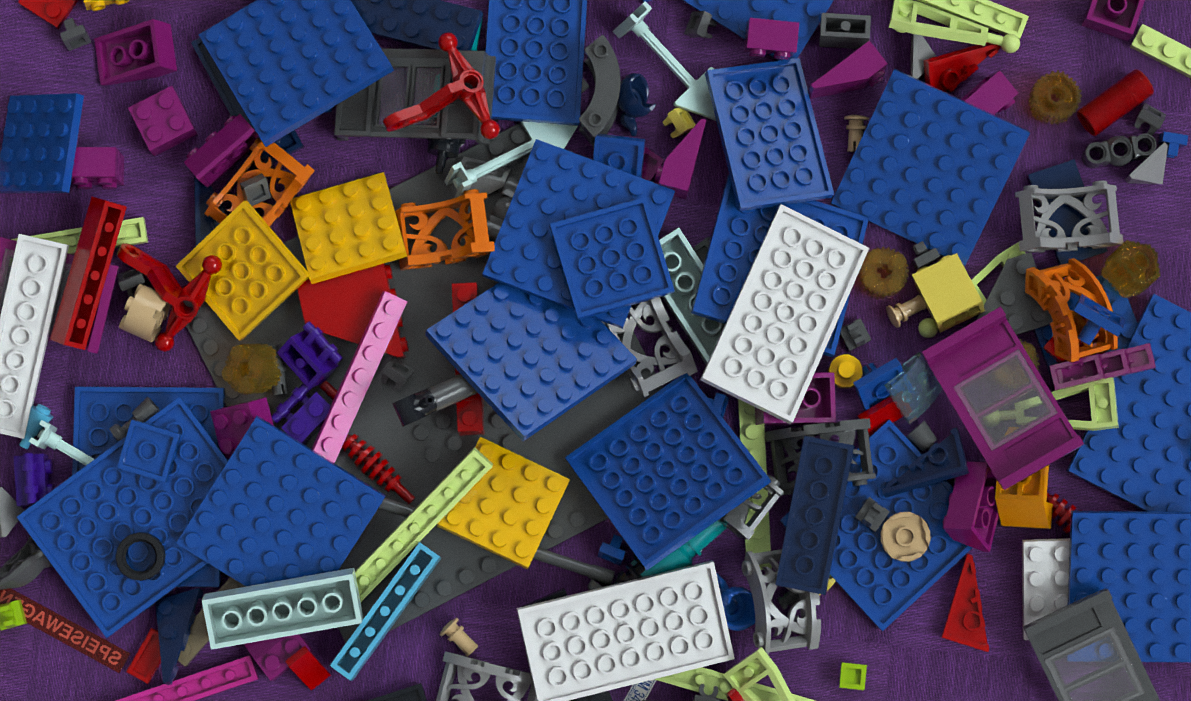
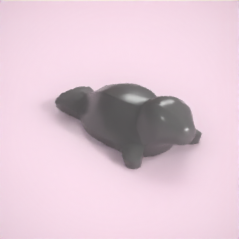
[0,536,53,590]

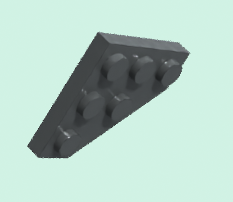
[977,252,1053,335]

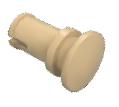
[844,115,869,152]
[886,295,926,328]
[439,618,478,657]

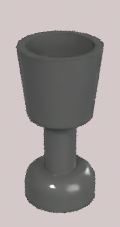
[109,396,160,442]
[906,421,937,451]

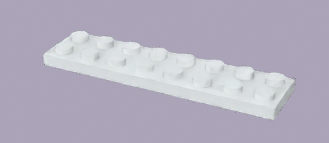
[0,234,69,439]

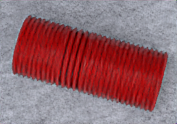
[1077,69,1154,136]

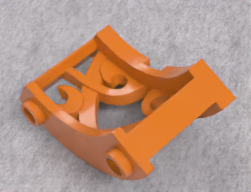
[204,138,315,227]
[395,189,495,270]
[1025,258,1119,362]

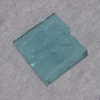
[884,352,942,424]

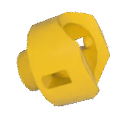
[828,354,862,389]

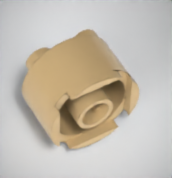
[119,284,171,342]

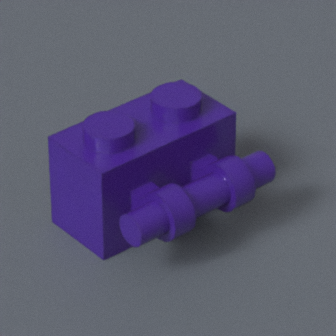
[277,321,343,389]
[271,383,331,445]
[13,453,55,508]

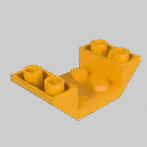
[995,427,1053,529]

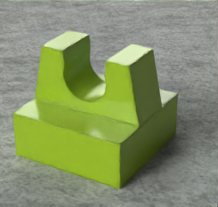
[0,599,27,631]
[839,662,867,690]

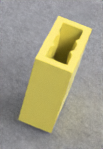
[912,253,985,333]

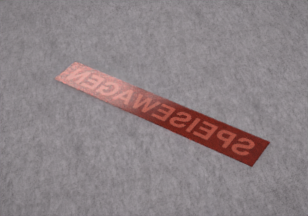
[0,588,130,673]

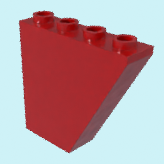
[297,263,409,359]

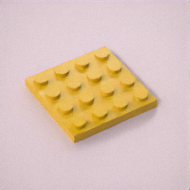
[290,172,407,284]
[176,200,310,341]
[437,437,570,570]

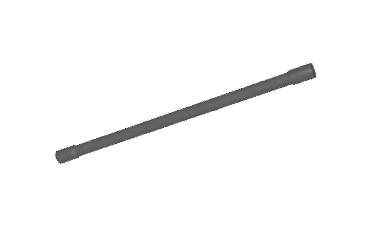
[379,497,615,585]

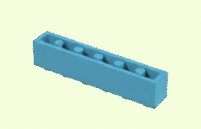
[330,542,441,681]

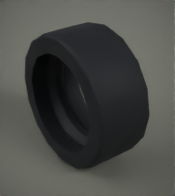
[115,532,166,581]

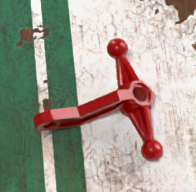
[383,32,500,139]
[117,243,222,352]

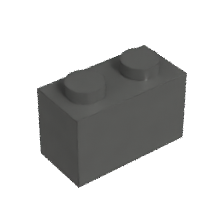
[819,13,871,49]

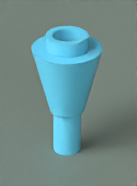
[19,404,53,449]

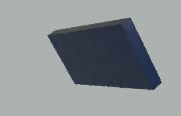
[1027,159,1108,265]

